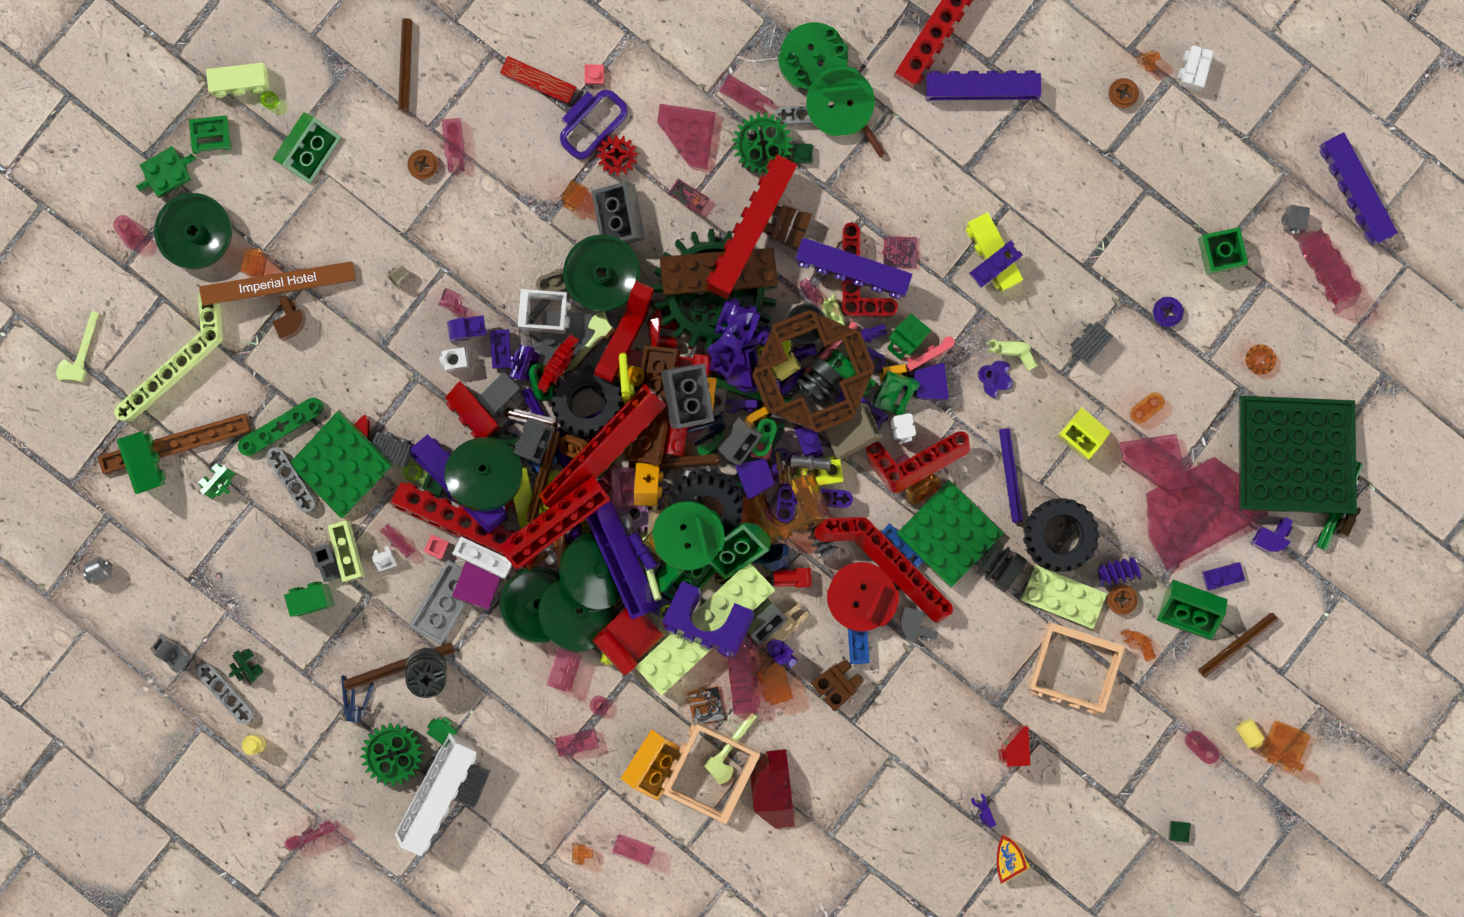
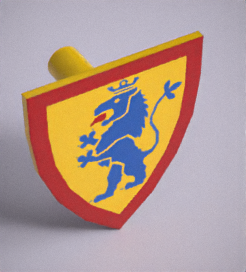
[996,835,1029,884]

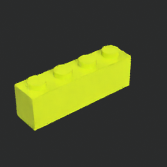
[965,212,1023,292]

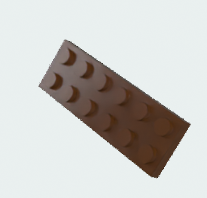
[659,248,778,296]
[625,345,681,465]

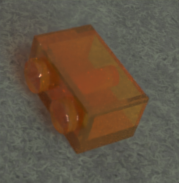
[757,663,793,706]

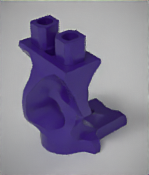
[707,298,760,378]

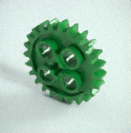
[732,112,793,174]
[360,723,424,786]

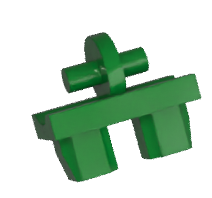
[198,463,236,500]

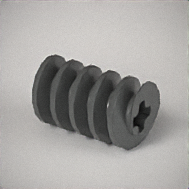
[802,517,838,560]

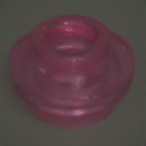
[590,695,609,715]

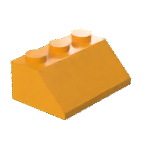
[620,729,681,801]

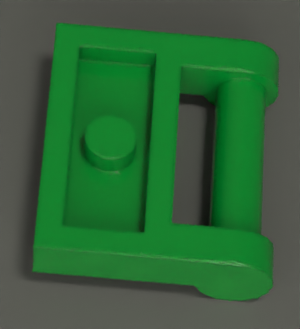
[189,115,232,154]
[872,371,920,415]

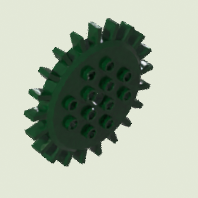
[652,229,777,354]

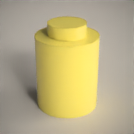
[771,352,801,381]
[1236,718,1265,750]
[242,734,266,755]

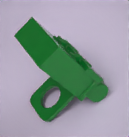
[887,313,931,359]

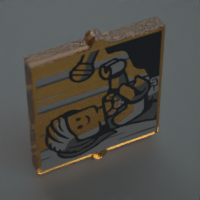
[776,452,803,484]
[687,686,725,725]

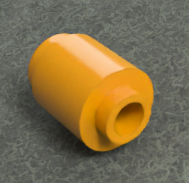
[616,364,644,386]

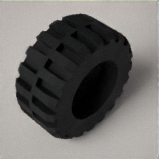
[551,365,625,442]
[669,468,743,535]
[1023,498,1100,572]

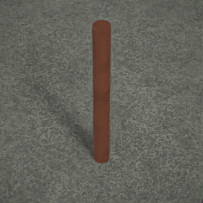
[847,100,886,158]

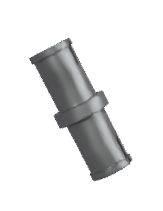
[791,455,831,471]

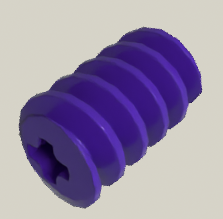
[1098,557,1141,588]

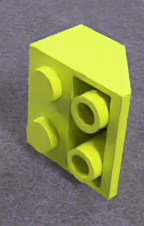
[1057,407,1110,461]

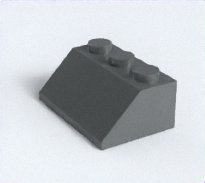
[591,181,645,244]
[661,364,714,429]

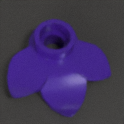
[978,361,1013,398]

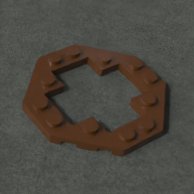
[752,310,875,433]

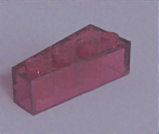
[1299,229,1362,315]
[727,634,760,715]

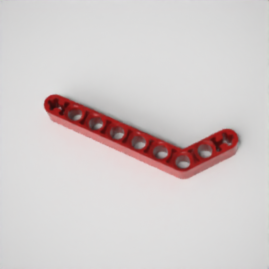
[814,517,953,623]

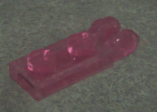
[719,74,774,115]
[442,118,465,173]
[284,820,339,850]

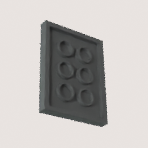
[539,310,619,371]

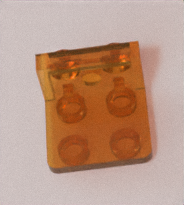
[1260,720,1310,773]

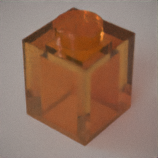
[561,180,589,212]
[240,247,268,277]

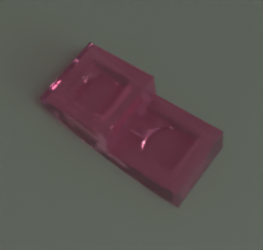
[555,729,599,757]

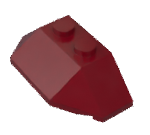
[750,749,795,829]

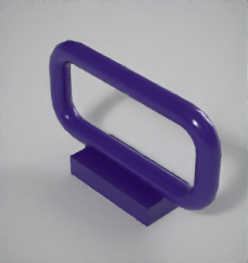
[559,89,628,160]

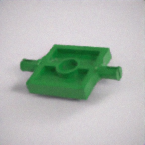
[136,146,196,198]

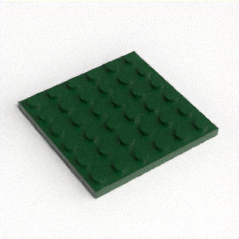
[1239,396,1357,515]

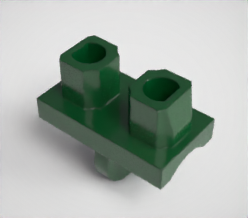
[228,648,264,685]

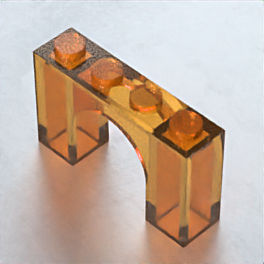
[743,472,831,545]

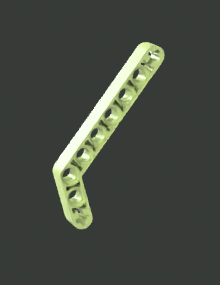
[114,293,223,422]

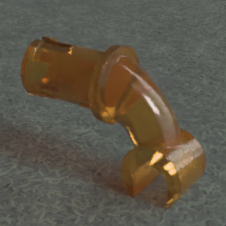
[1120,629,1156,661]

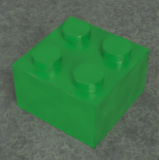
[1198,227,1249,275]
[284,581,334,617]

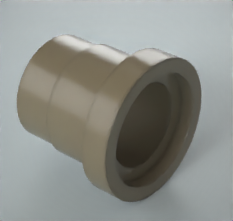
[387,266,411,289]

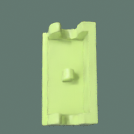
[818,294,845,325]

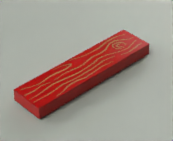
[500,56,577,105]

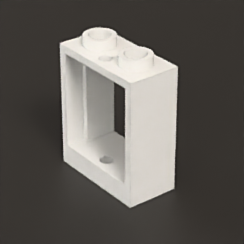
[518,289,571,334]

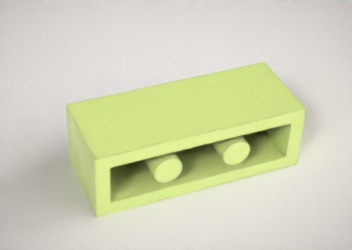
[206,63,269,98]
[328,520,365,582]

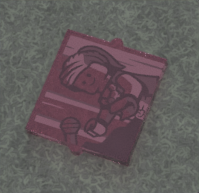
[882,236,919,269]

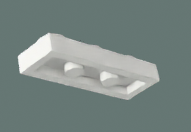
[452,537,512,579]

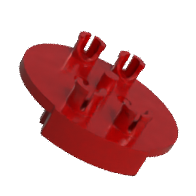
[827,562,899,632]

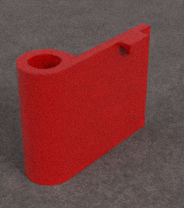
[593,608,663,676]

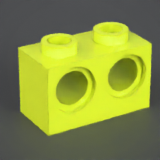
[802,456,844,488]

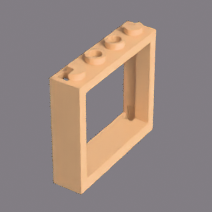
[1028,622,1125,715]
[661,721,760,824]

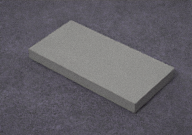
[409,560,467,646]

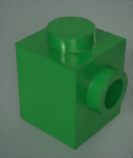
[426,716,458,747]

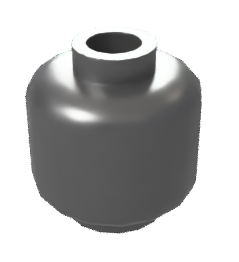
[82,557,113,585]

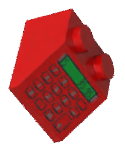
[998,724,1030,767]

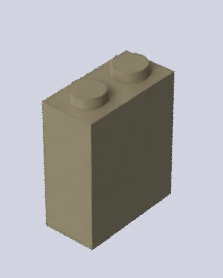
[823,403,883,459]

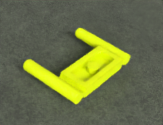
[619,353,636,404]

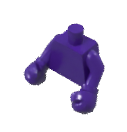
[717,330,781,393]

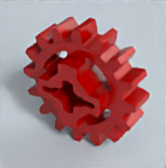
[596,135,638,177]

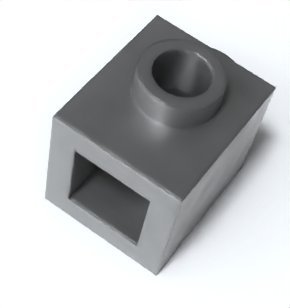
[1281,205,1310,235]

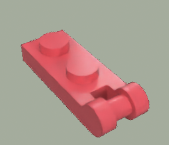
[906,336,954,372]

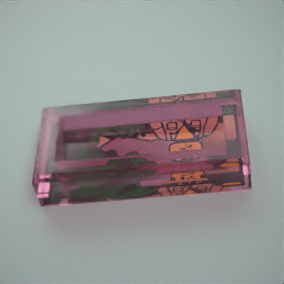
[668,178,710,215]

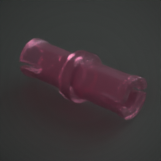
[799,278,824,307]
[380,523,415,559]

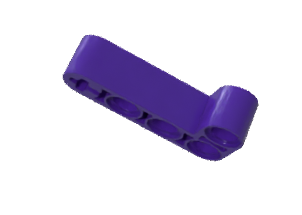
[776,486,853,523]

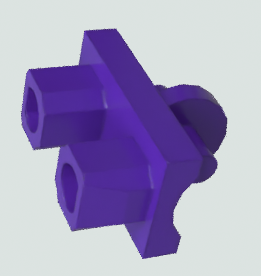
[507,345,540,381]
[767,639,798,669]

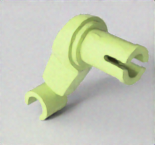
[986,339,1038,371]

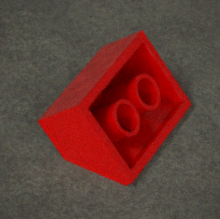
[445,381,501,438]

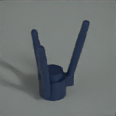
[687,415,725,446]
[341,675,374,722]

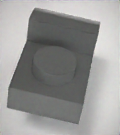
[310,541,341,582]
[900,607,938,642]
[150,634,191,673]

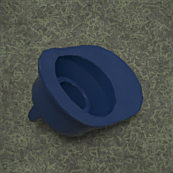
[751,543,789,571]

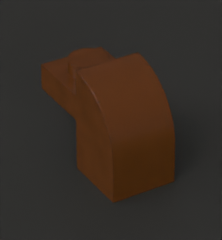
[272,295,306,341]

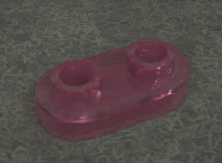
[113,215,145,250]
[1185,730,1219,764]

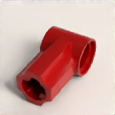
[774,568,812,588]

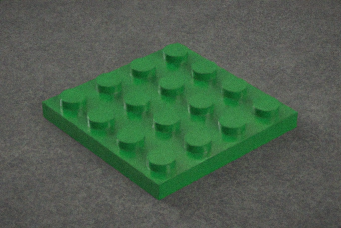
[290,410,393,519]
[896,480,1004,588]

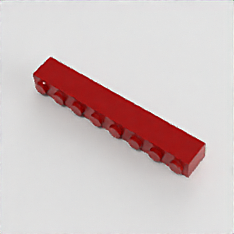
[706,154,797,299]
[539,384,667,508]

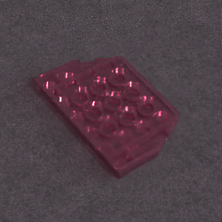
[1146,457,1268,570]

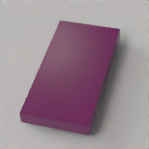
[452,529,506,611]

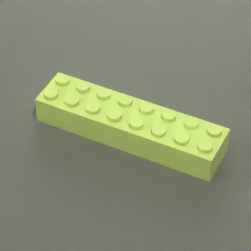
[635,563,775,696]

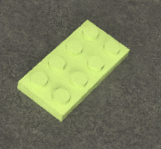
[1021,565,1107,629]

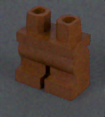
[763,205,812,251]
[810,659,864,712]

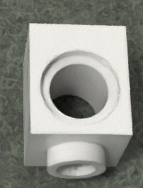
[439,347,469,372]

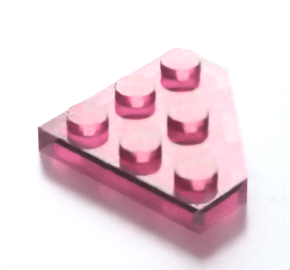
[657,104,716,169]
[1119,434,1189,493]

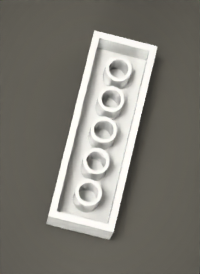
[394,733,477,856]

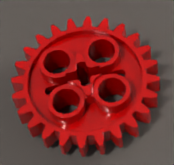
[537,335,579,392]

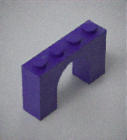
[662,581,754,658]

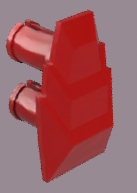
[647,309,678,349]

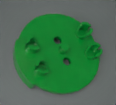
[778,22,848,90]
[806,65,875,136]
[652,501,725,570]

